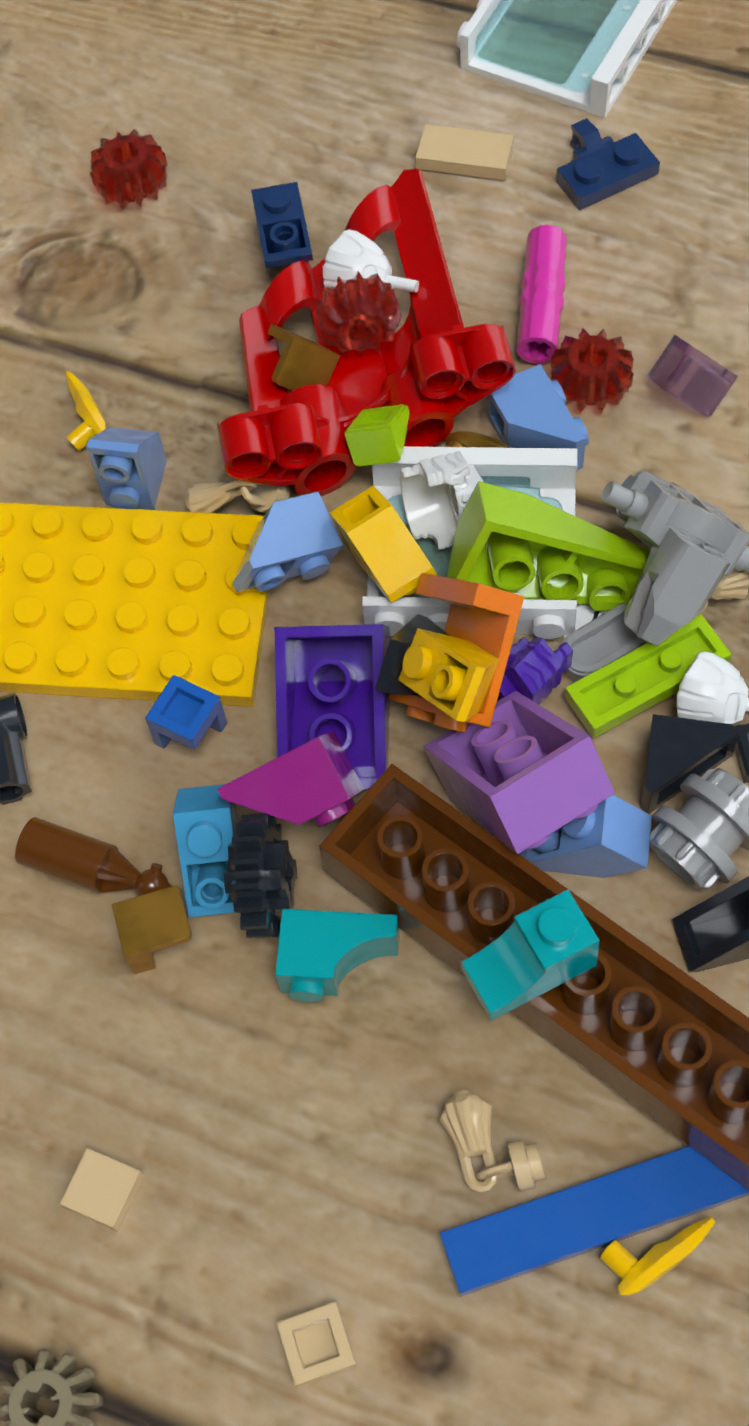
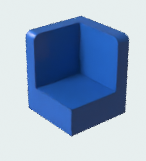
[145,675,227,750]

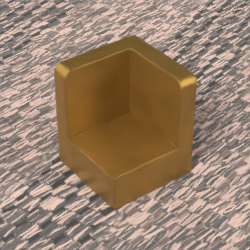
[268,324,340,390]
[112,885,192,975]

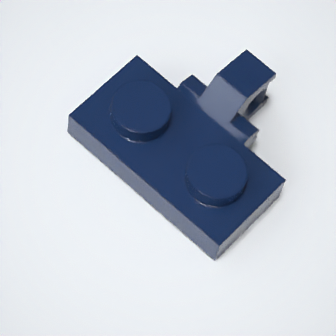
[556,118,660,210]

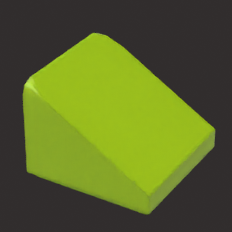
[344,404,410,467]

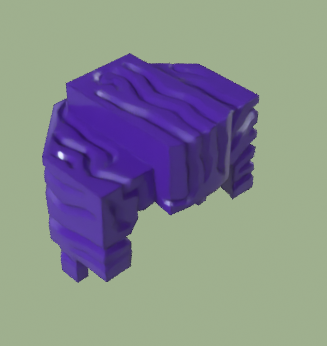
[497,637,573,705]

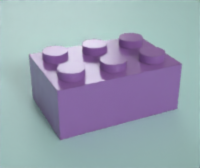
[423,691,615,854]

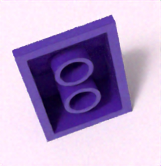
[274,624,390,789]

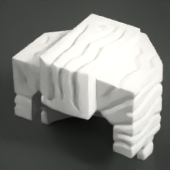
[399,451,483,550]

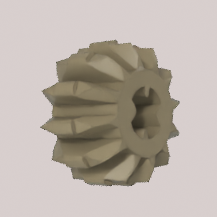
[0,1349,103,1426]

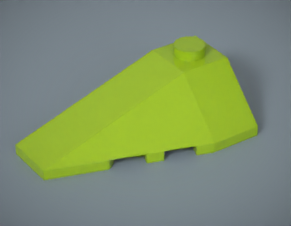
[447,481,650,611]

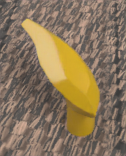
[65,371,106,452]
[600,1216,716,1295]

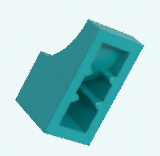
[461,890,600,1021]
[275,909,400,1002]

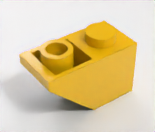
[329,485,437,603]
[398,628,500,722]

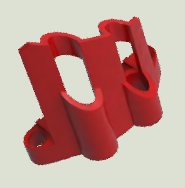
[217,168,516,496]

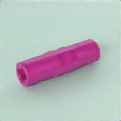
[516,225,567,364]

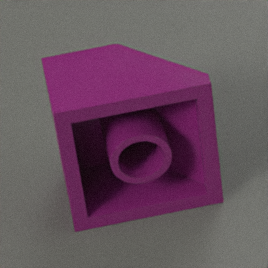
[217,731,364,827]

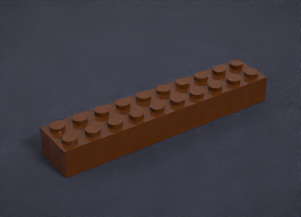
[319,764,749,1190]

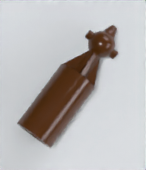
[15,817,172,896]

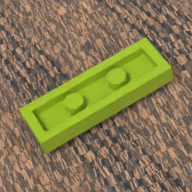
[564,614,732,739]

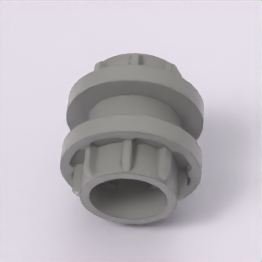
[649,768,749,890]

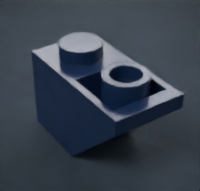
[251,182,313,268]

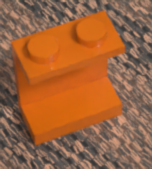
[388,573,525,733]

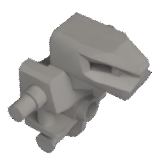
[601,470,749,646]

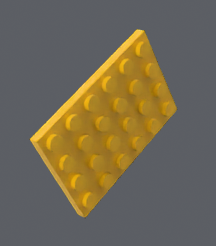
[0,503,270,707]

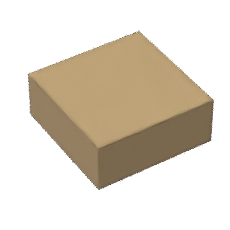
[60,1148,144,1232]
[276,1301,357,1389]

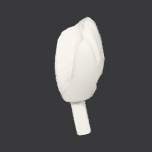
[323,229,419,306]
[676,651,749,725]

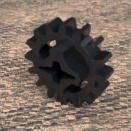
[224,813,298,939]

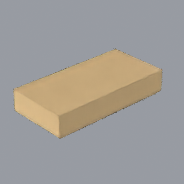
[416,124,514,181]

